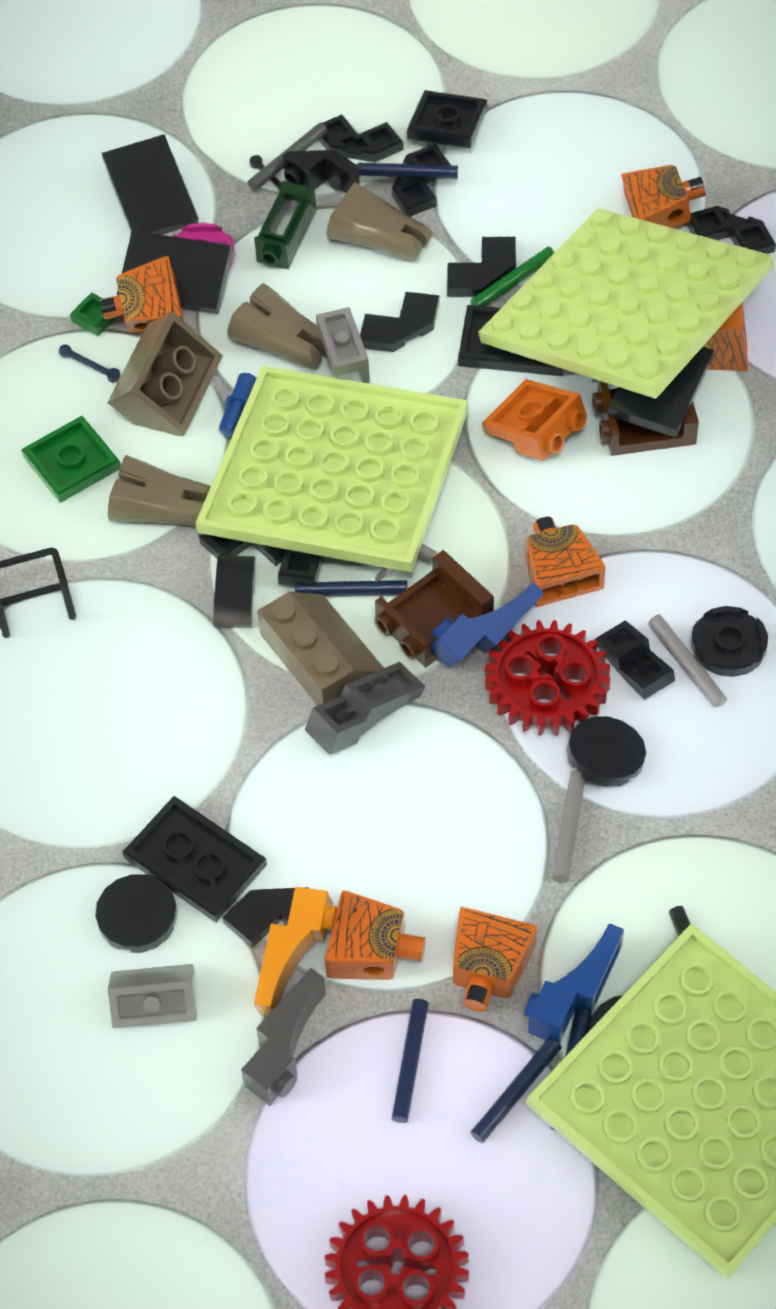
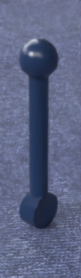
[58,344,121,383]

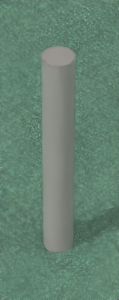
[649,614,727,708]
[552,770,585,883]

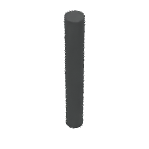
[247,122,328,191]

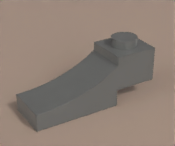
[305,662,425,755]
[241,968,326,1106]

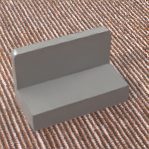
[316,307,370,384]
[108,964,196,1028]

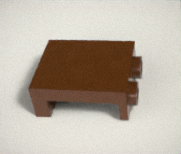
[592,380,699,456]
[374,549,494,668]

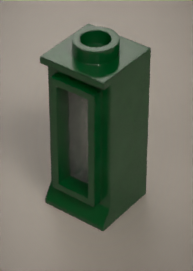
[254,181,317,269]

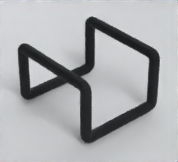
[0,547,76,638]

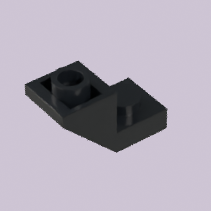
[283,150,360,193]

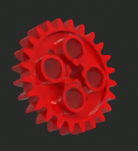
[485,620,611,736]
[324,1195,469,1309]

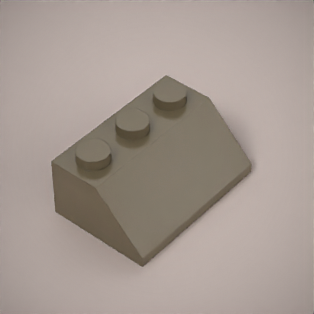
[107,311,223,436]
[257,592,384,706]

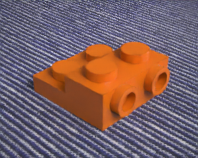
[482,379,587,461]

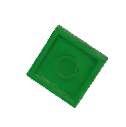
[21,415,121,503]

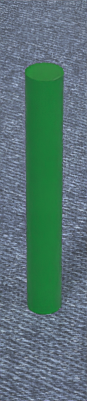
[470,246,555,306]

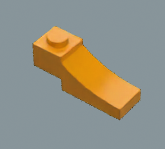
[254,886,337,1016]

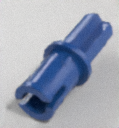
[218,373,257,439]

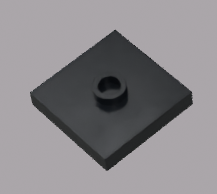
[407,90,487,149]

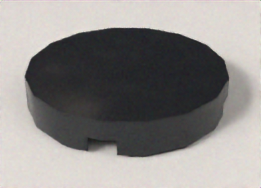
[691,606,768,677]
[566,716,646,786]
[95,874,178,953]

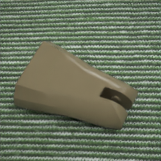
[326,182,433,262]
[227,283,327,370]
[107,455,211,526]

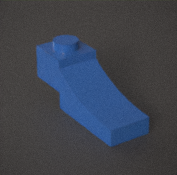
[430,582,544,668]
[524,923,625,1043]

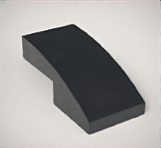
[213,556,256,628]
[595,620,675,699]

